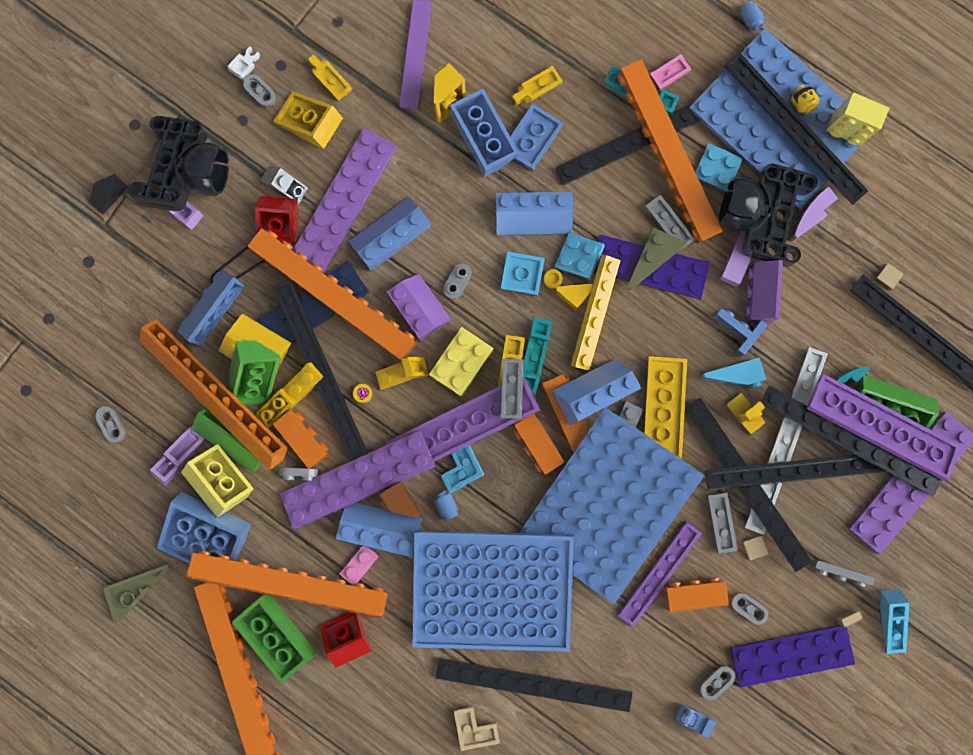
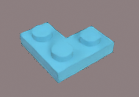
[441,445,484,493]

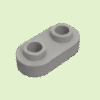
[243,74,276,107]
[444,264,472,300]
[96,406,126,443]
[279,468,318,481]
[731,593,768,625]
[699,666,735,700]

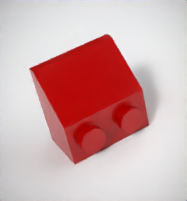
[255,196,298,243]
[319,612,371,668]

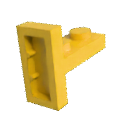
[375,357,429,390]
[725,393,766,435]

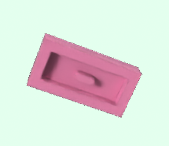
[650,54,691,91]
[339,546,379,586]

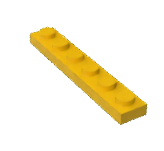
[570,255,620,371]

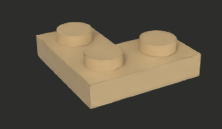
[454,706,500,751]

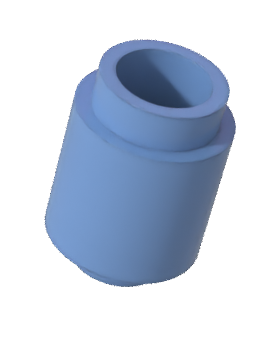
[740,1,765,31]
[433,491,459,521]

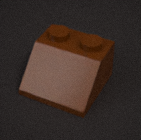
[379,482,423,518]

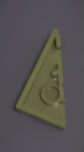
[626,227,687,290]
[103,564,171,624]

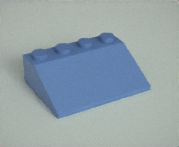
[156,492,251,564]

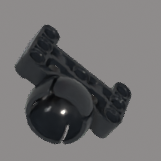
[127,116,229,211]
[718,163,818,267]

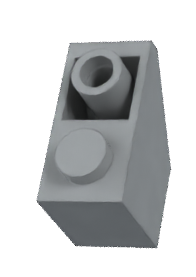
[260,165,308,204]

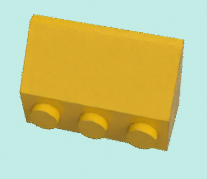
[434,63,466,124]
[218,314,291,374]

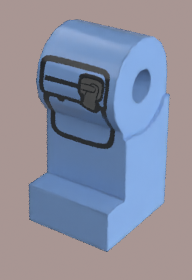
[674,704,716,739]

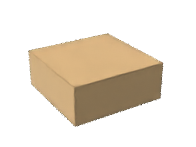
[875,263,904,290]
[742,535,768,560]
[836,610,863,627]

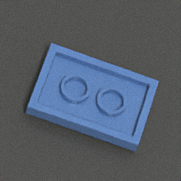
[510,104,564,171]

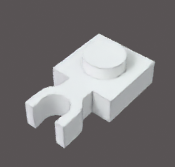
[227,47,260,81]

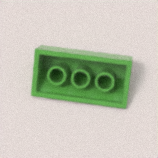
[226,340,280,405]
[855,375,939,429]
[192,407,281,473]
[232,595,317,684]

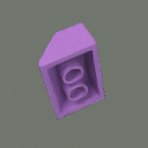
[745,260,783,324]
[387,274,452,342]

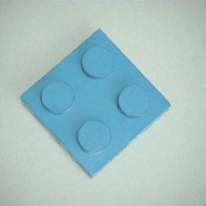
[695,143,743,193]
[554,233,605,280]
[501,251,545,296]

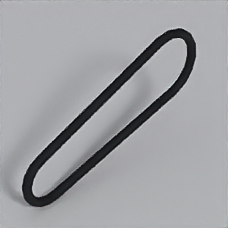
[210,245,265,284]

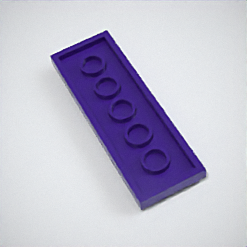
[594,235,710,300]
[730,625,855,688]

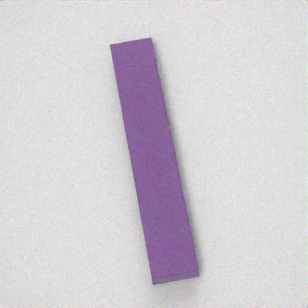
[399,0,432,110]
[617,521,702,627]

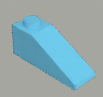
[701,357,767,388]
[880,589,909,654]

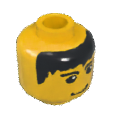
[791,85,820,115]

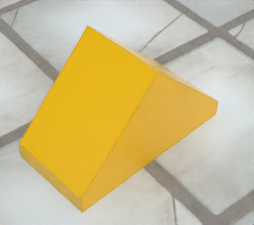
[555,284,593,310]

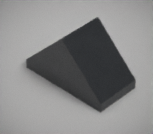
[89,174,128,214]

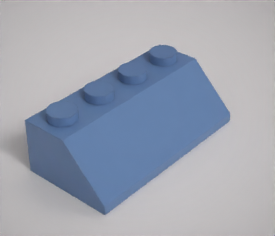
[450,89,519,177]
[496,192,573,236]
[348,197,431,272]
[177,269,245,346]
[552,359,641,426]
[336,502,423,557]

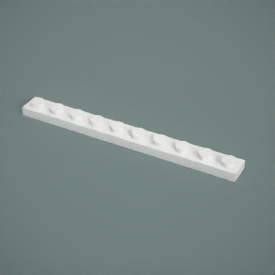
[745,347,828,535]

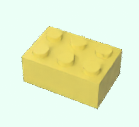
[826,92,890,146]
[429,327,494,398]
[181,444,253,518]

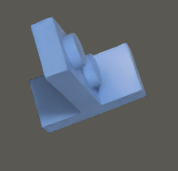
[714,309,768,357]

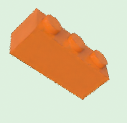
[273,409,329,469]
[513,414,565,475]
[664,577,729,612]

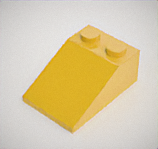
[273,91,343,149]

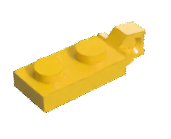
[308,54,353,102]
[512,66,563,105]

